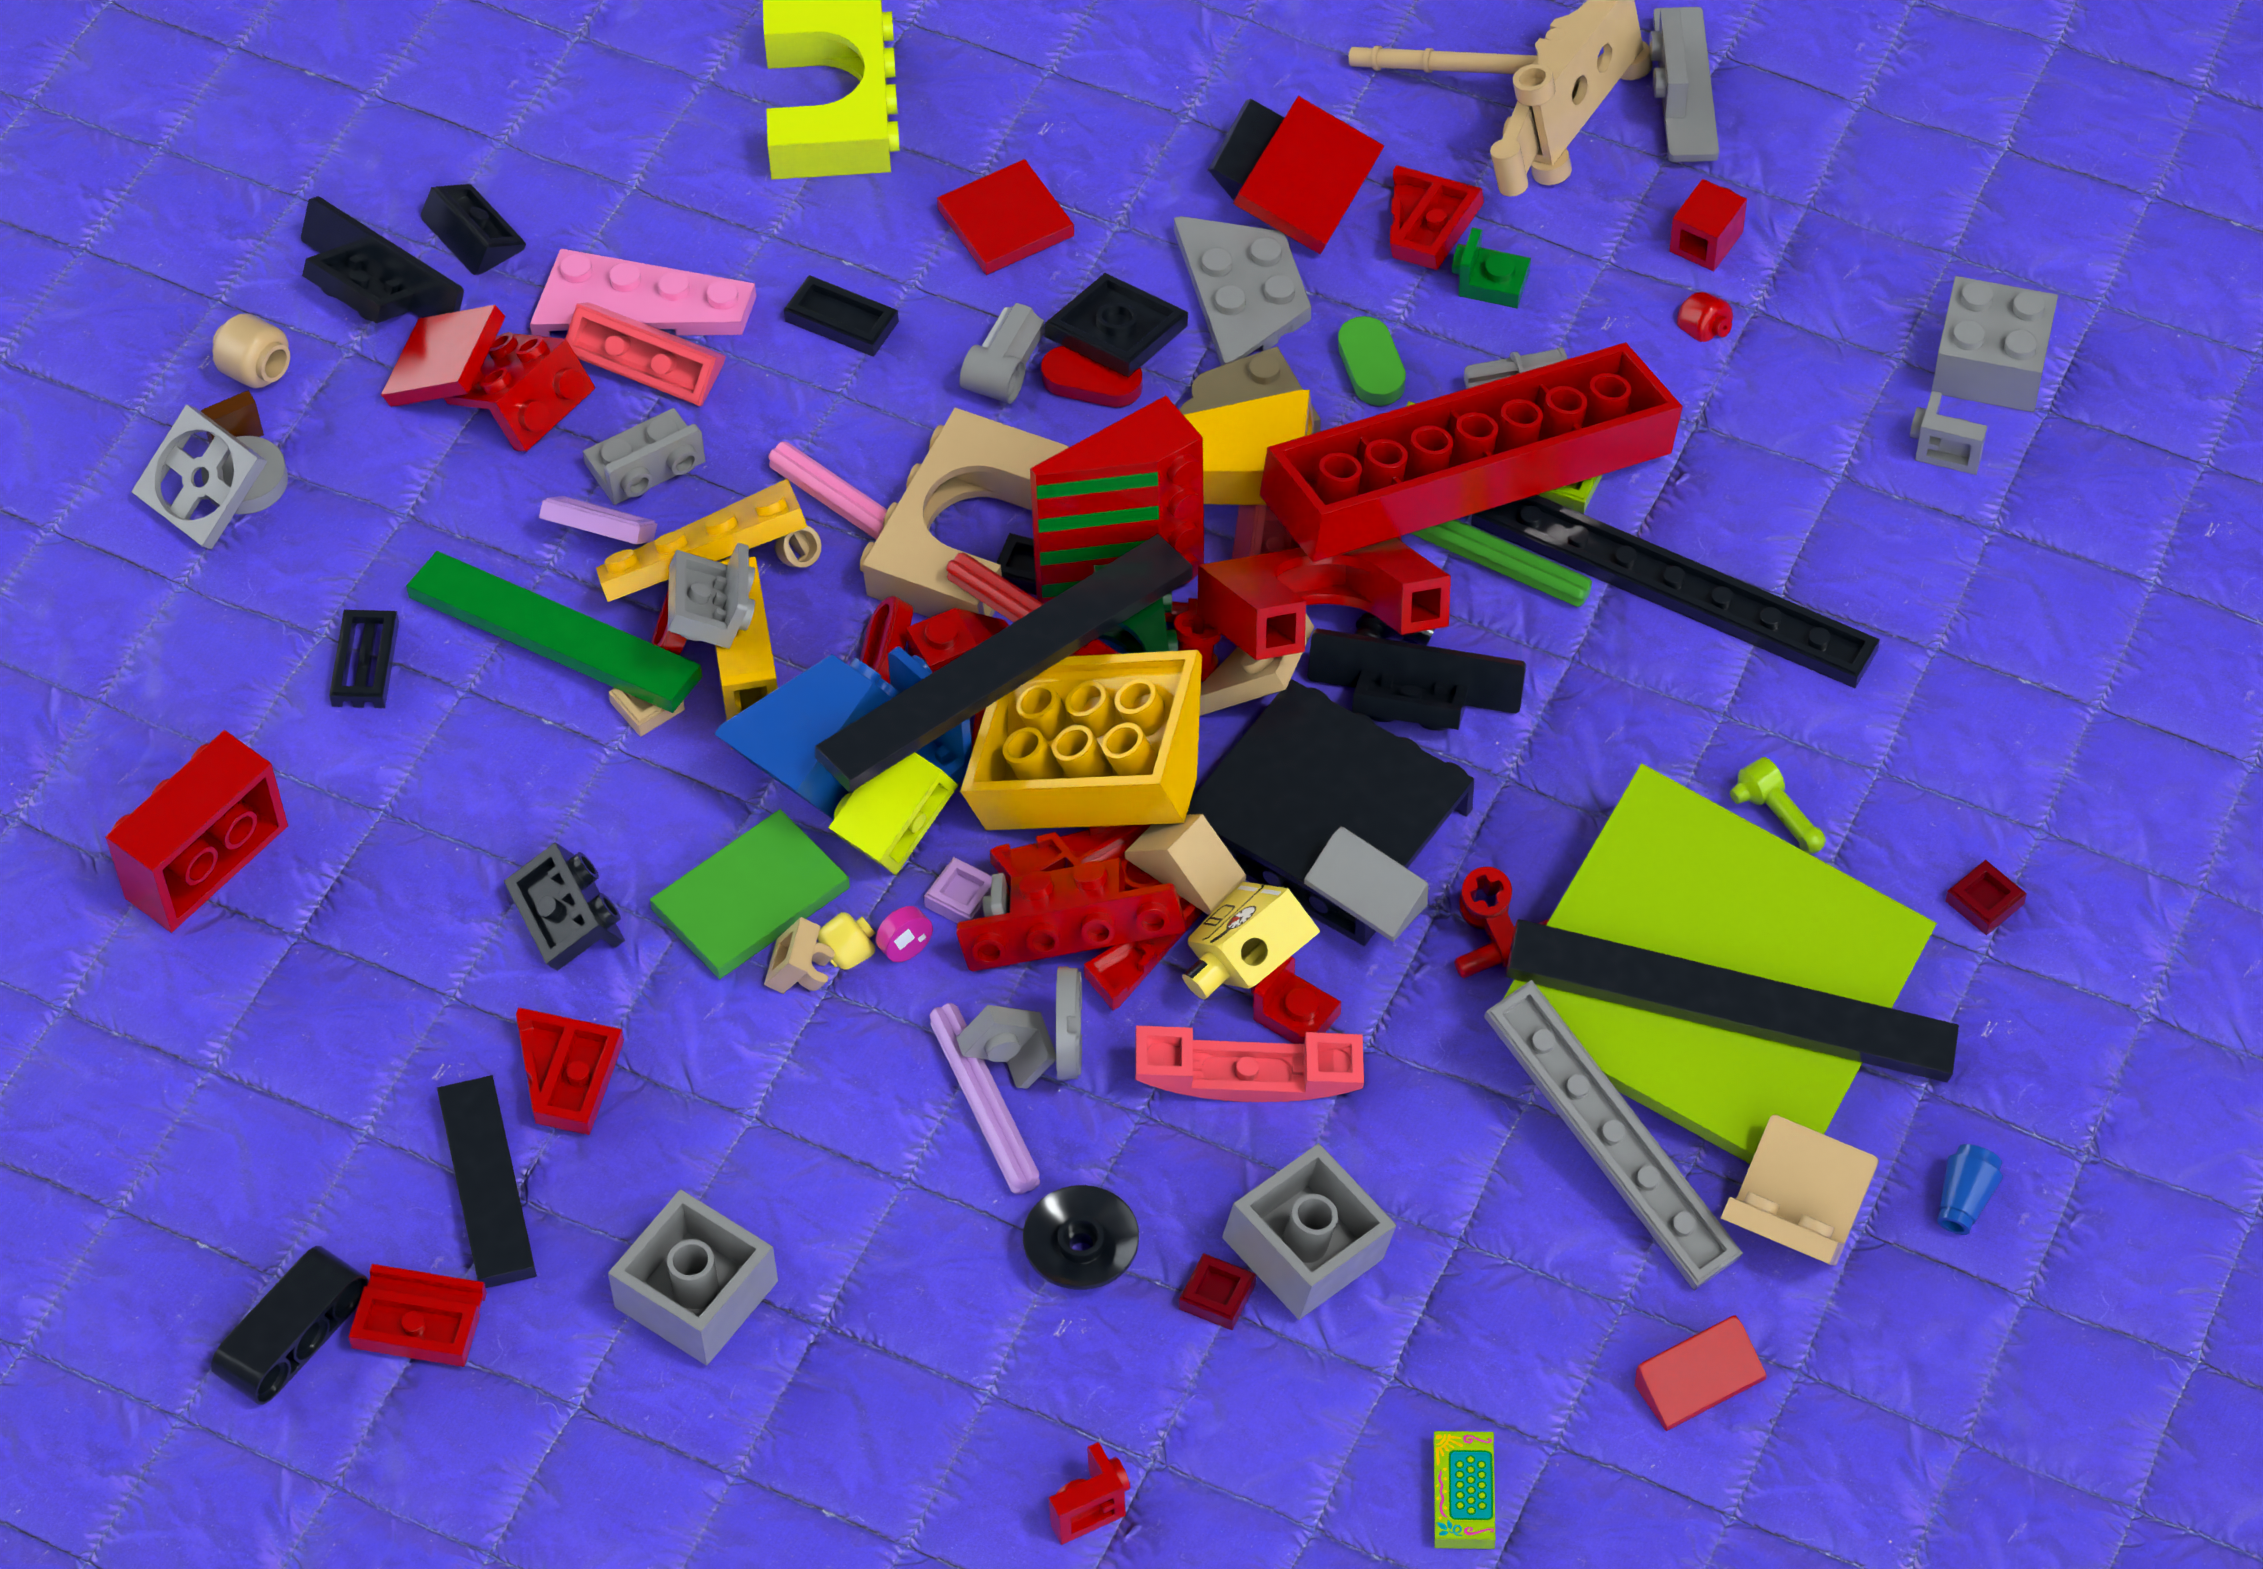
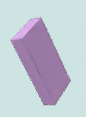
[539,496,657,545]

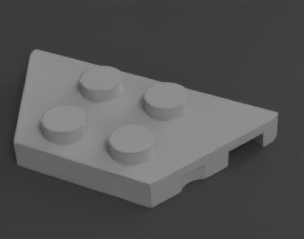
[1174,216,1311,366]

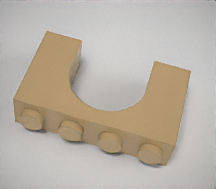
[860,408,1069,618]

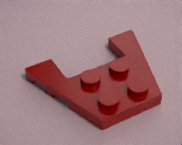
[990,824,1203,1011]

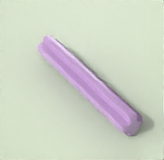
[930,1003,1040,1195]

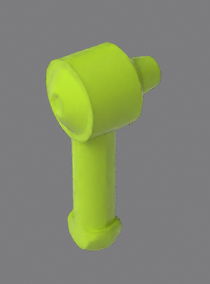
[1730,757,1826,854]

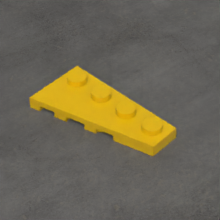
[596,478,808,602]

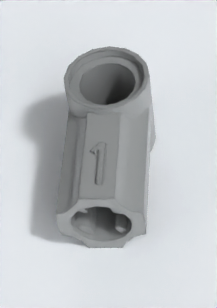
[960,303,1045,404]

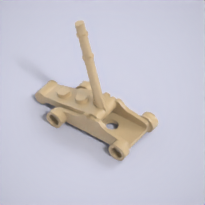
[1349,0,1652,197]

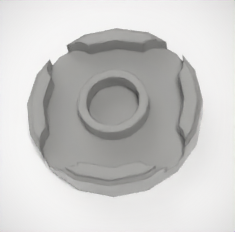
[1056,966,1082,1080]

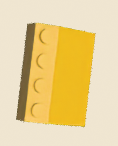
[960,650,1202,830]

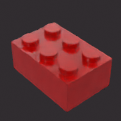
[105,730,288,933]

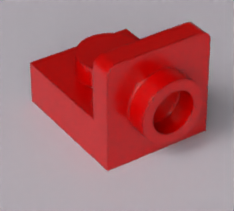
[1251,956,1341,1044]
[1048,1442,1131,1545]

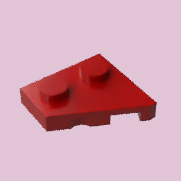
[1390,165,1484,270]
[516,1007,624,1135]

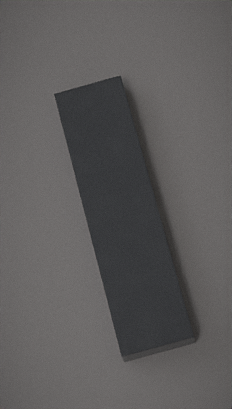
[437,1075,537,1288]

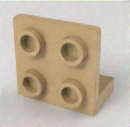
[1721,1115,1879,1266]

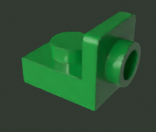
[1452,227,1531,309]

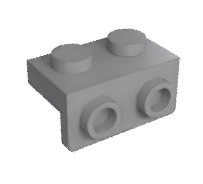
[668,543,755,649]

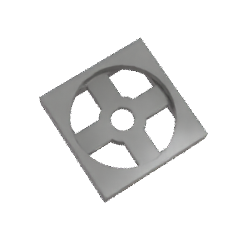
[131,404,268,549]

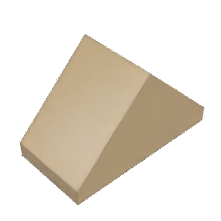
[1125,814,1246,915]

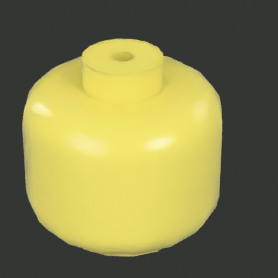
[817,912,876,970]

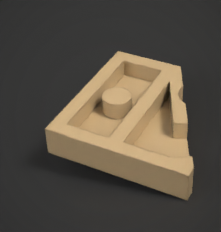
[1200,614,1314,716]

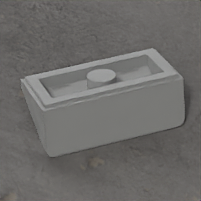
[1304,826,1428,942]

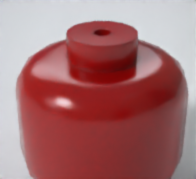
[1677,291,1733,342]

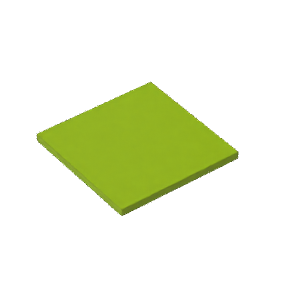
[1503,763,1937,1164]

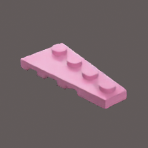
[530,249,756,337]

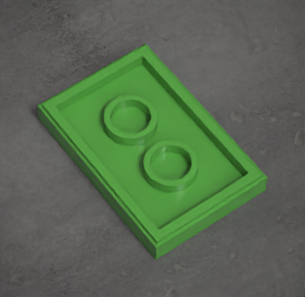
[650,809,850,980]

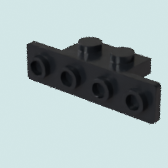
[301,196,464,324]
[1307,628,1526,731]

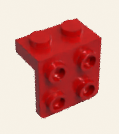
[444,332,596,452]

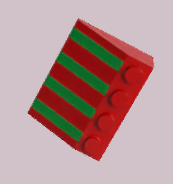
[1030,395,1204,604]

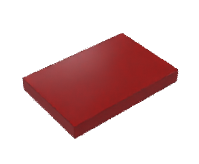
[1233,96,1385,255]

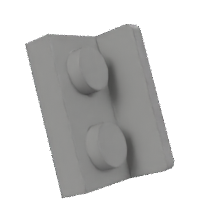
[583,408,706,505]

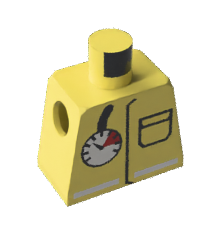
[1182,881,1320,1000]

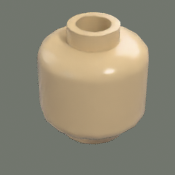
[212,313,290,389]

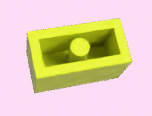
[828,752,959,875]

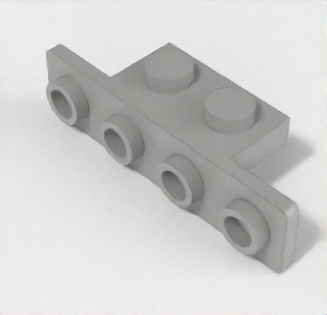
[1649,7,1719,162]

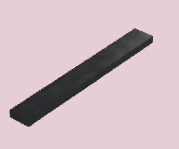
[1471,495,1880,688]
[815,534,1193,793]
[1505,919,1959,1083]

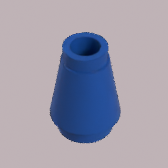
[1937,1144,2003,1235]

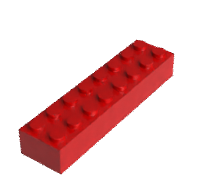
[1259,342,1683,562]

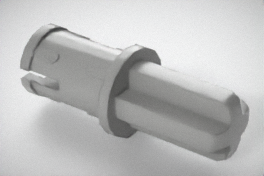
[1464,347,1567,389]

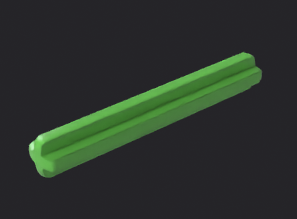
[1410,519,1592,607]

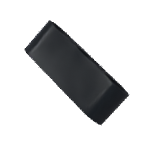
[211,1246,368,1405]

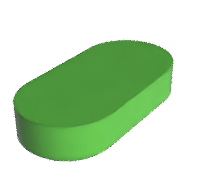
[1338,316,1406,406]

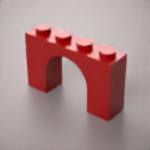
[1197,538,1451,660]

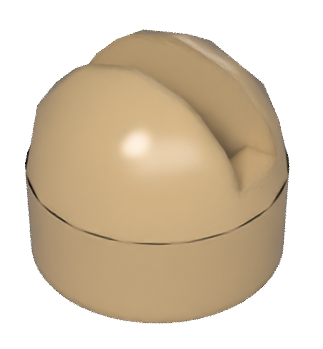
[774,526,821,567]

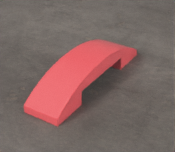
[1135,1025,1364,1102]

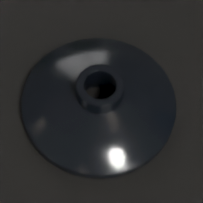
[1023,1185,1139,1290]

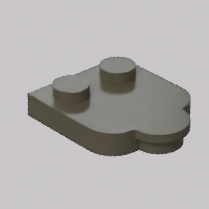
[1179,346,1321,434]

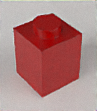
[1669,179,1747,272]

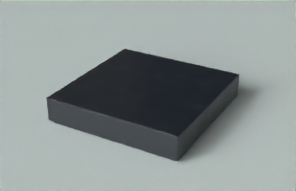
[1045,273,1188,377]

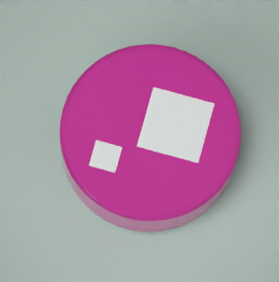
[876,906,933,962]

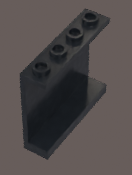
[1187,679,1474,946]

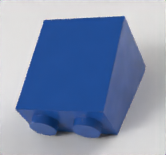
[714,654,899,819]

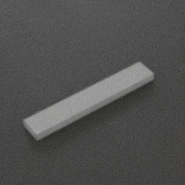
[1484,980,1743,1291]

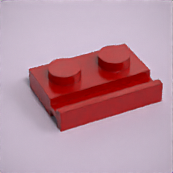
[348,1264,487,1367]

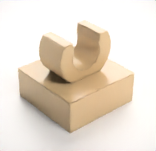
[764,917,835,994]

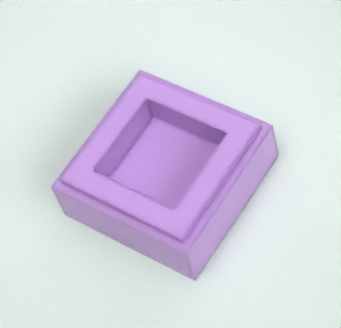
[924,857,992,924]

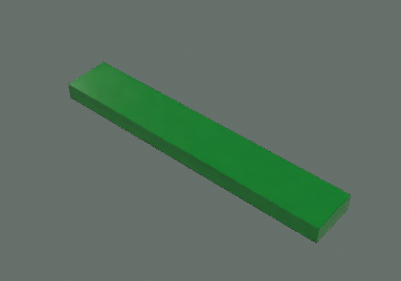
[406,551,703,713]

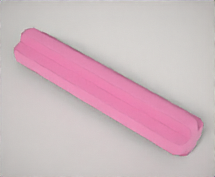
[768,441,887,540]

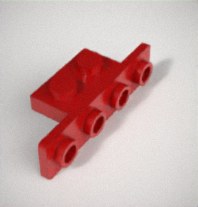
[956,858,1186,971]

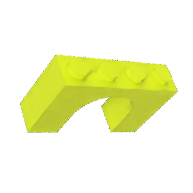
[763,0,900,180]

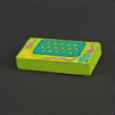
[1433,1431,1496,1549]

